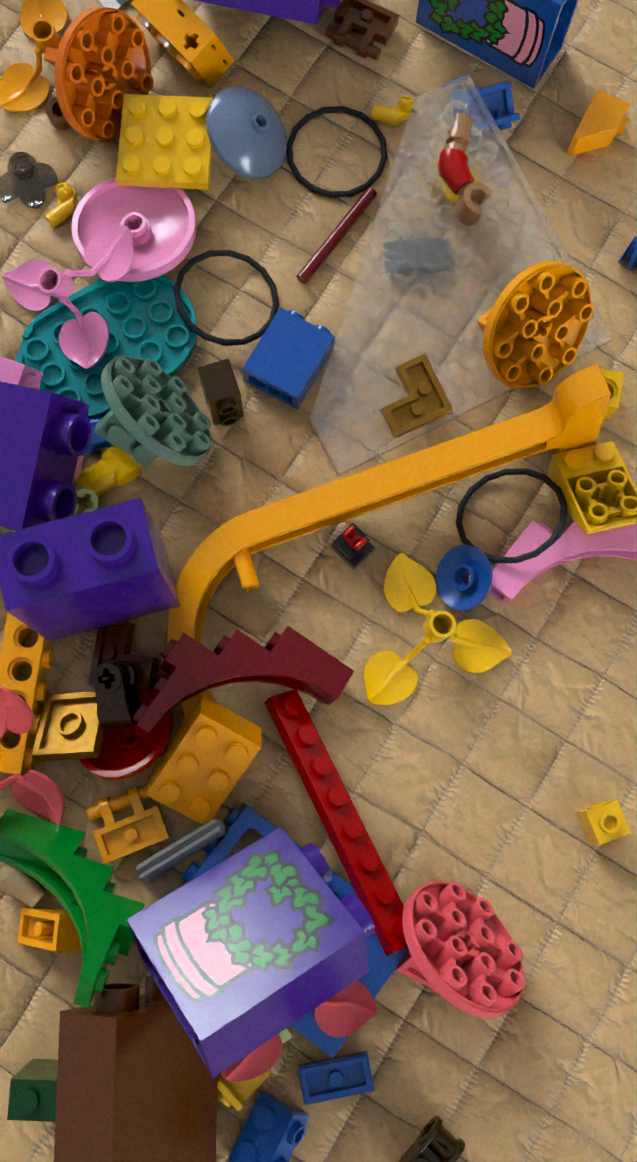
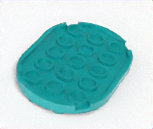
[16,275,197,420]

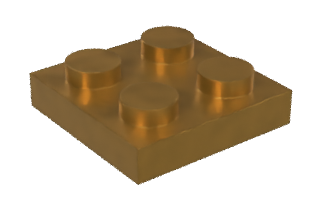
[31,691,105,762]

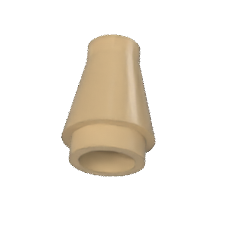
[0,864,46,908]

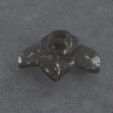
[0,152,58,209]

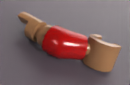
[438,113,492,226]

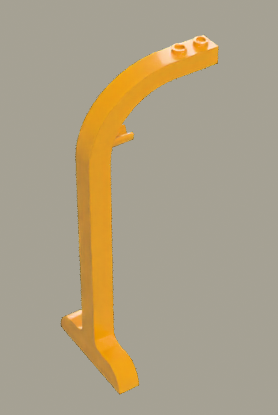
[167,363,611,725]

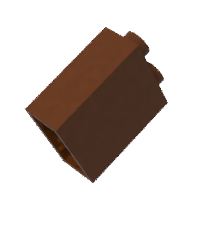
[54,976,217,1162]

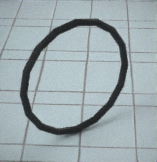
[287,106,387,198]
[174,250,279,346]
[456,468,567,563]

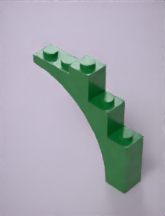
[0,809,145,1008]

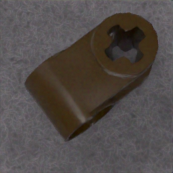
[93,661,142,729]
[400,1116,465,1162]

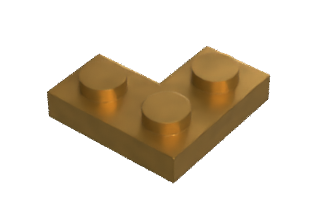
[381,353,453,439]

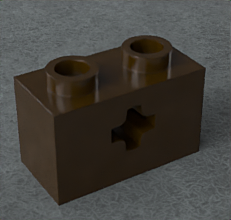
[198,358,244,426]

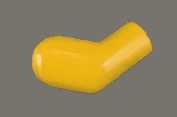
[371,96,415,125]
[44,182,77,228]

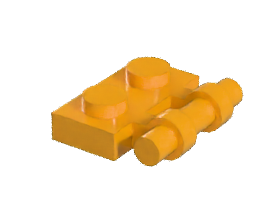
[86,784,171,864]

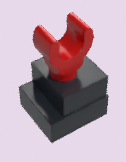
[331,523,375,570]

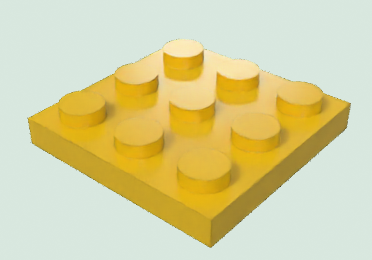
[115,94,213,190]

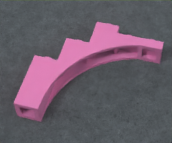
[489,520,637,606]

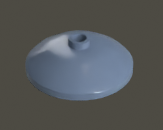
[206,86,287,179]

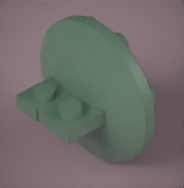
[95,355,212,467]

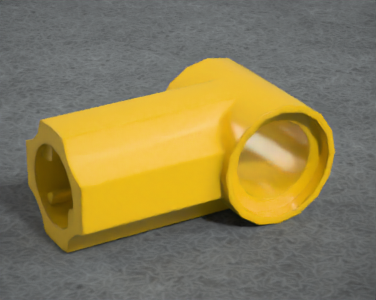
[75,446,142,501]

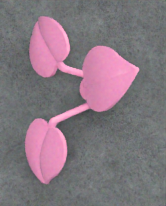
[2,226,134,369]

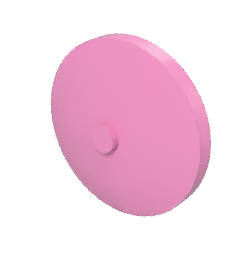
[71,176,197,282]

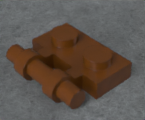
[325,0,399,61]

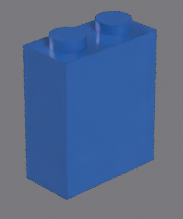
[242,307,335,410]

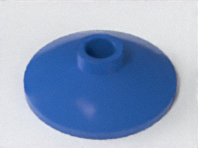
[436,545,492,610]

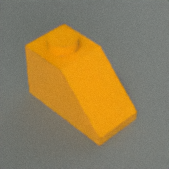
[566,89,630,156]
[17,907,81,952]

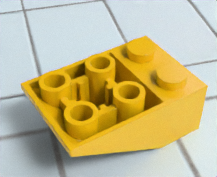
[547,441,637,534]

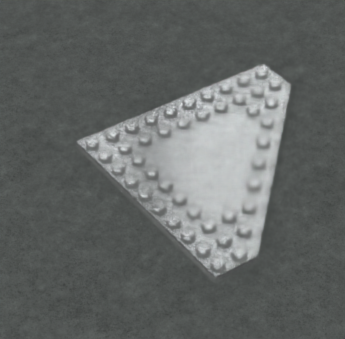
[309,74,613,477]

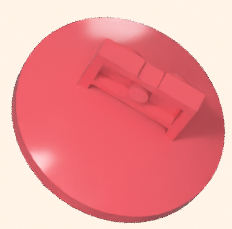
[396,881,525,1018]

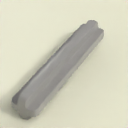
[136,818,227,882]

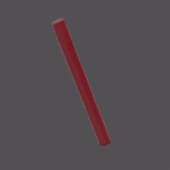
[296,187,377,284]

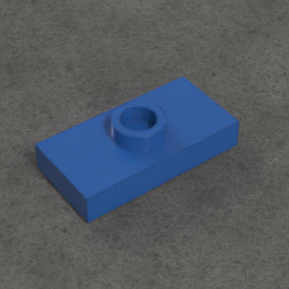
[298,1051,375,1105]

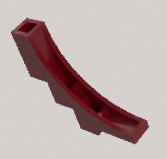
[132,626,354,740]

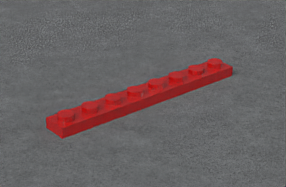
[264,690,407,956]

